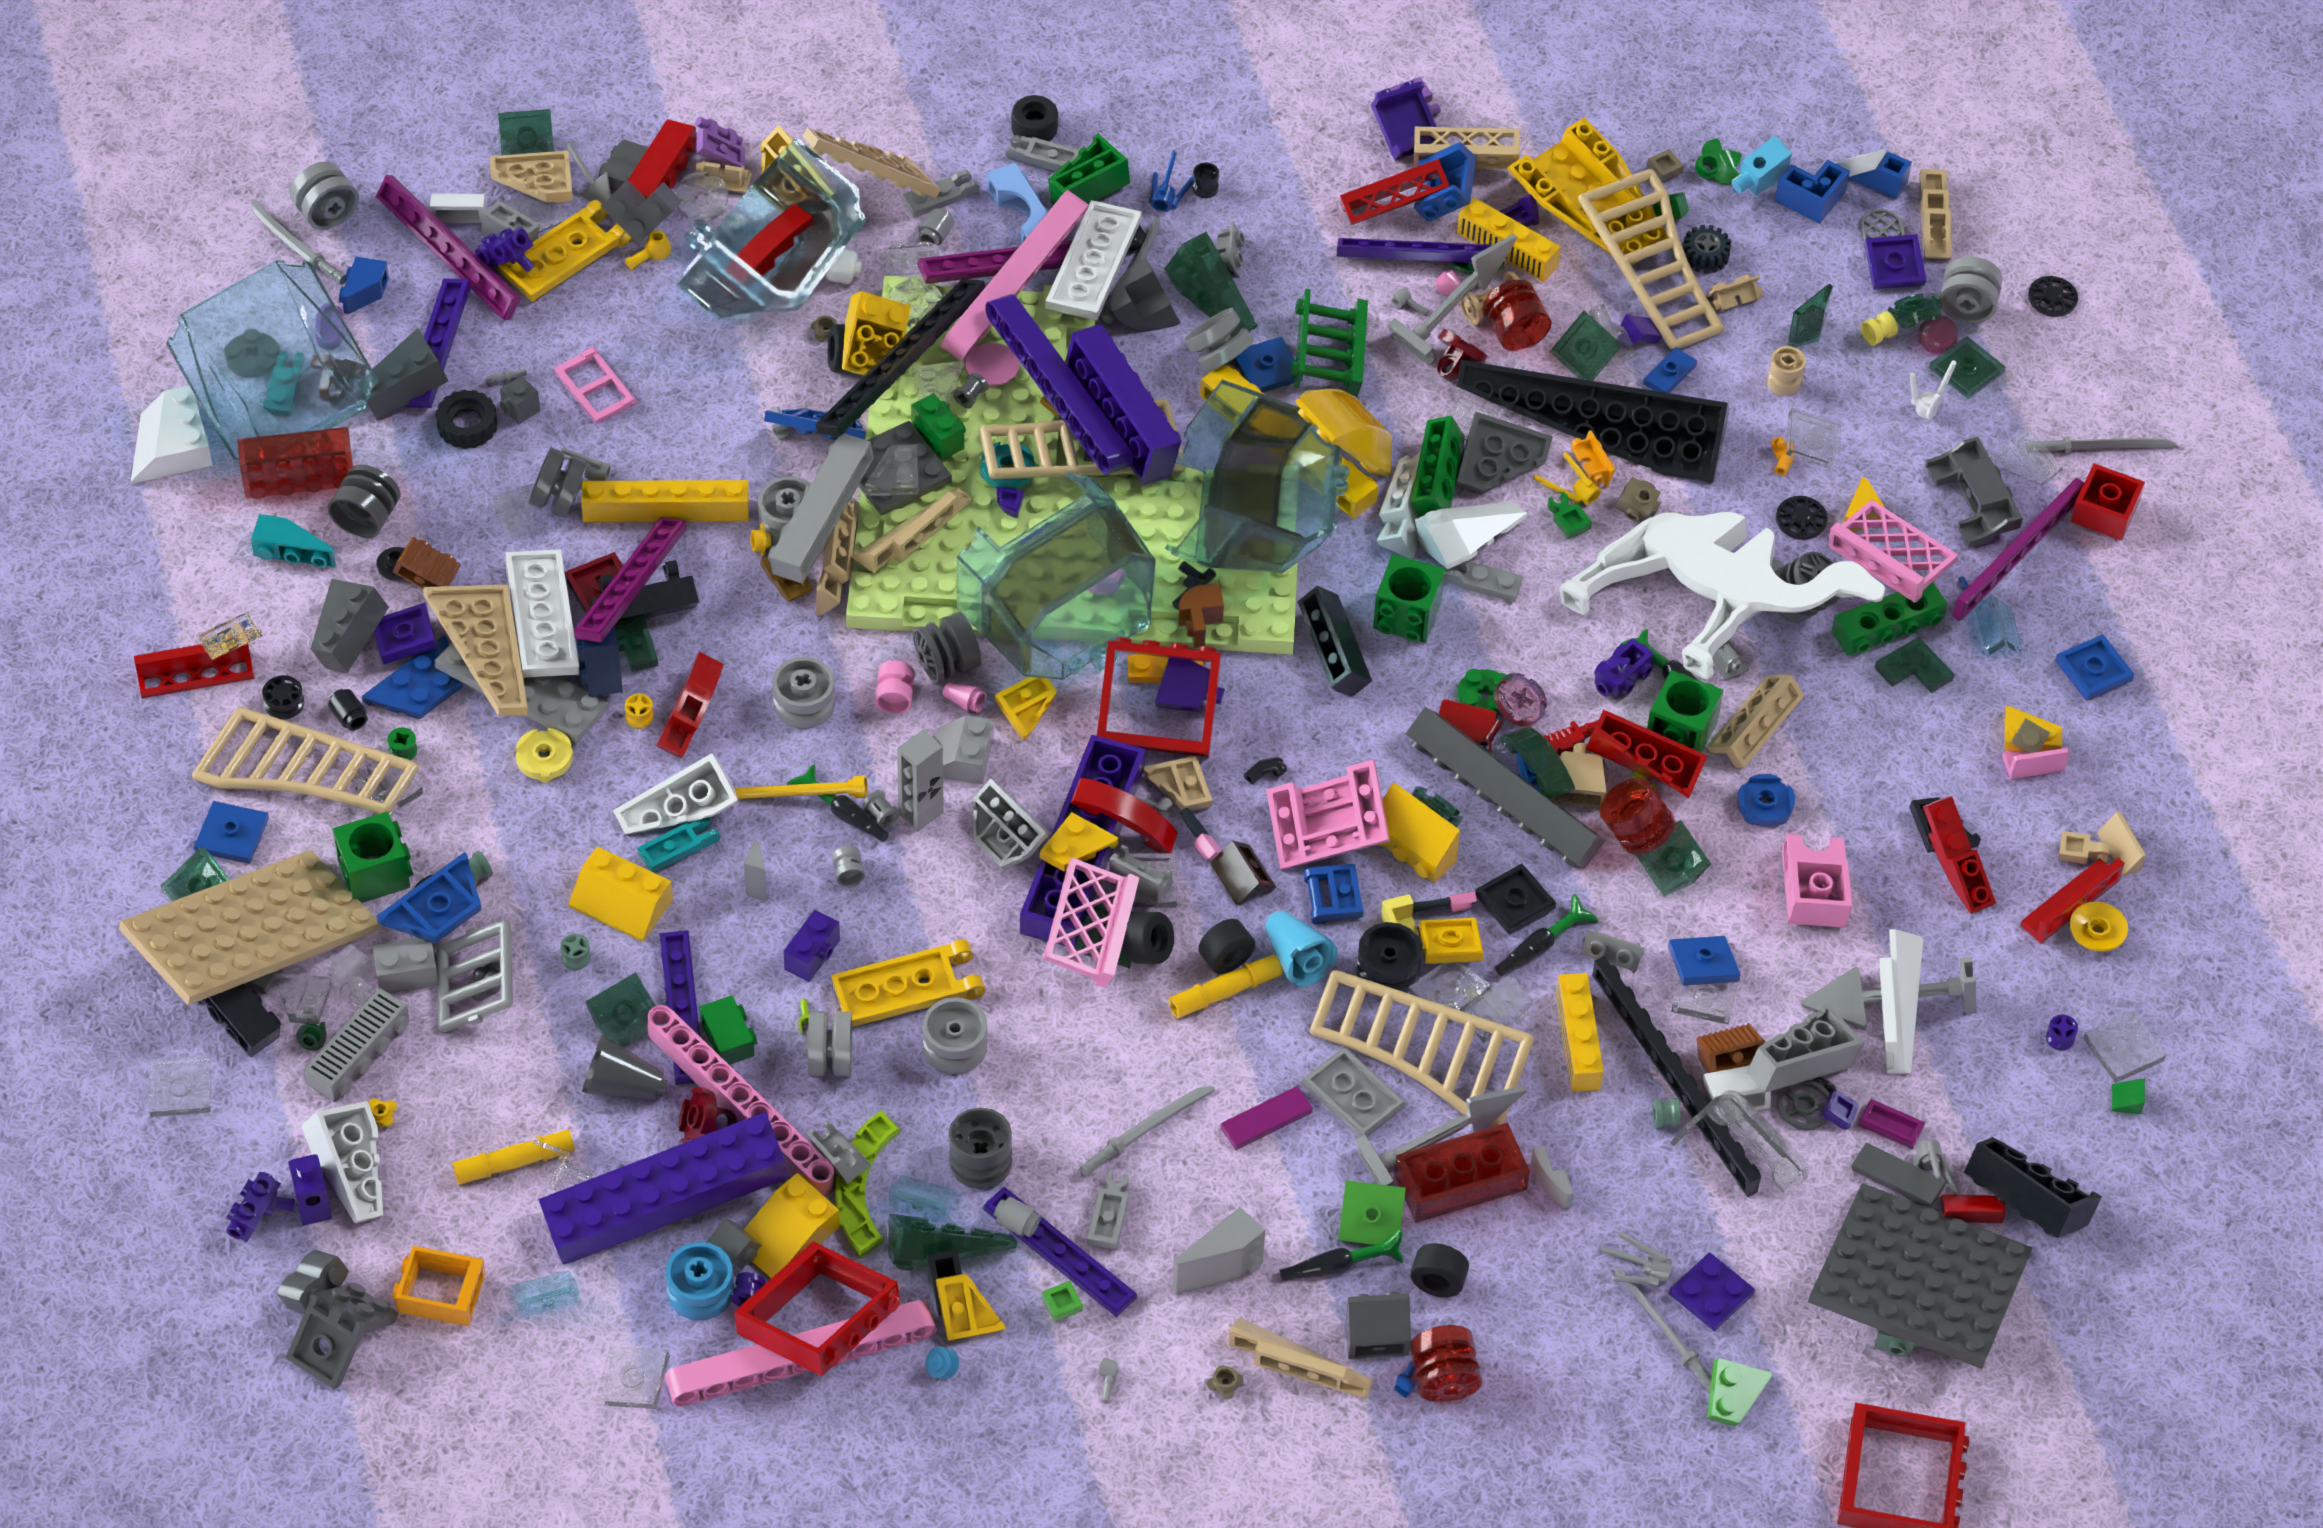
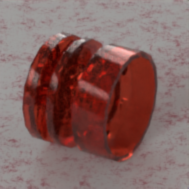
[1482,280,1552,351]
[1599,778,1675,855]
[1410,1325,1483,1402]

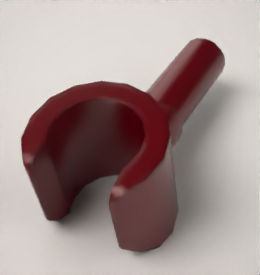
[1476,719,1503,753]

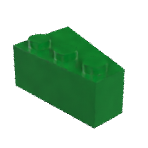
[1048,133,1130,206]

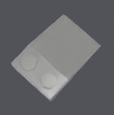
[1172,1207,1265,1294]

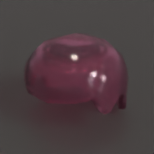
[1918,315,1958,354]

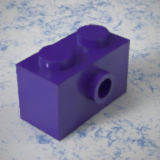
[783,909,840,982]

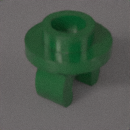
[296,1022,327,1050]

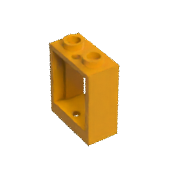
[392,1246,486,1326]

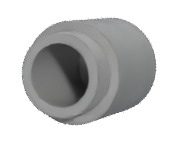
[919,208,955,248]
[994,1197,1041,1237]

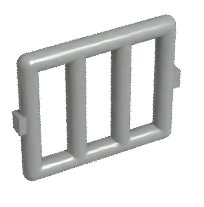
[437,920,513,1032]

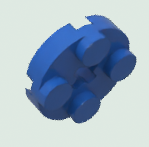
[1737,774,1795,827]

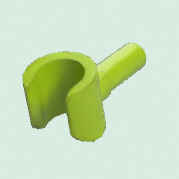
[798,999,809,1035]

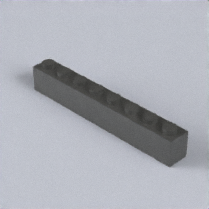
[1405,707,1606,868]

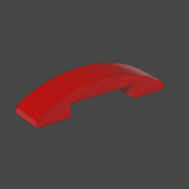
[1071,778,1178,857]

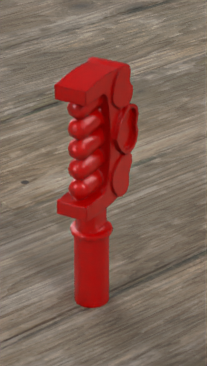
[1535,720,1598,758]

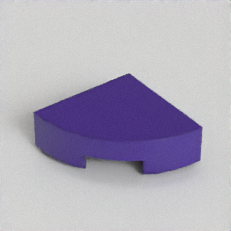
[997,486,1024,518]

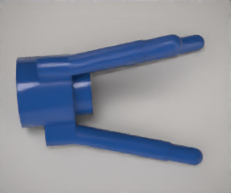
[1149,150,1194,212]

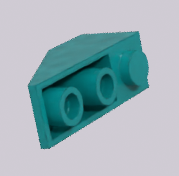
[251,514,336,568]

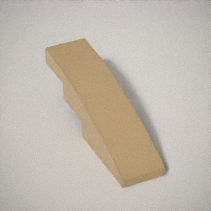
[1919,169,1952,260]

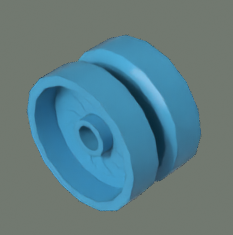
[665,1242,734,1320]

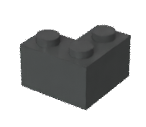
[601,180,682,244]

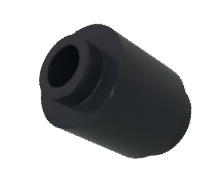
[328,689,368,731]

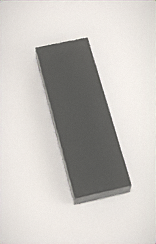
[1852,1142,1946,1208]

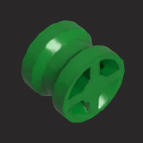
[387,727,417,760]

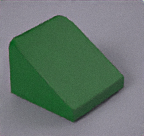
[2111,1079,2145,1114]

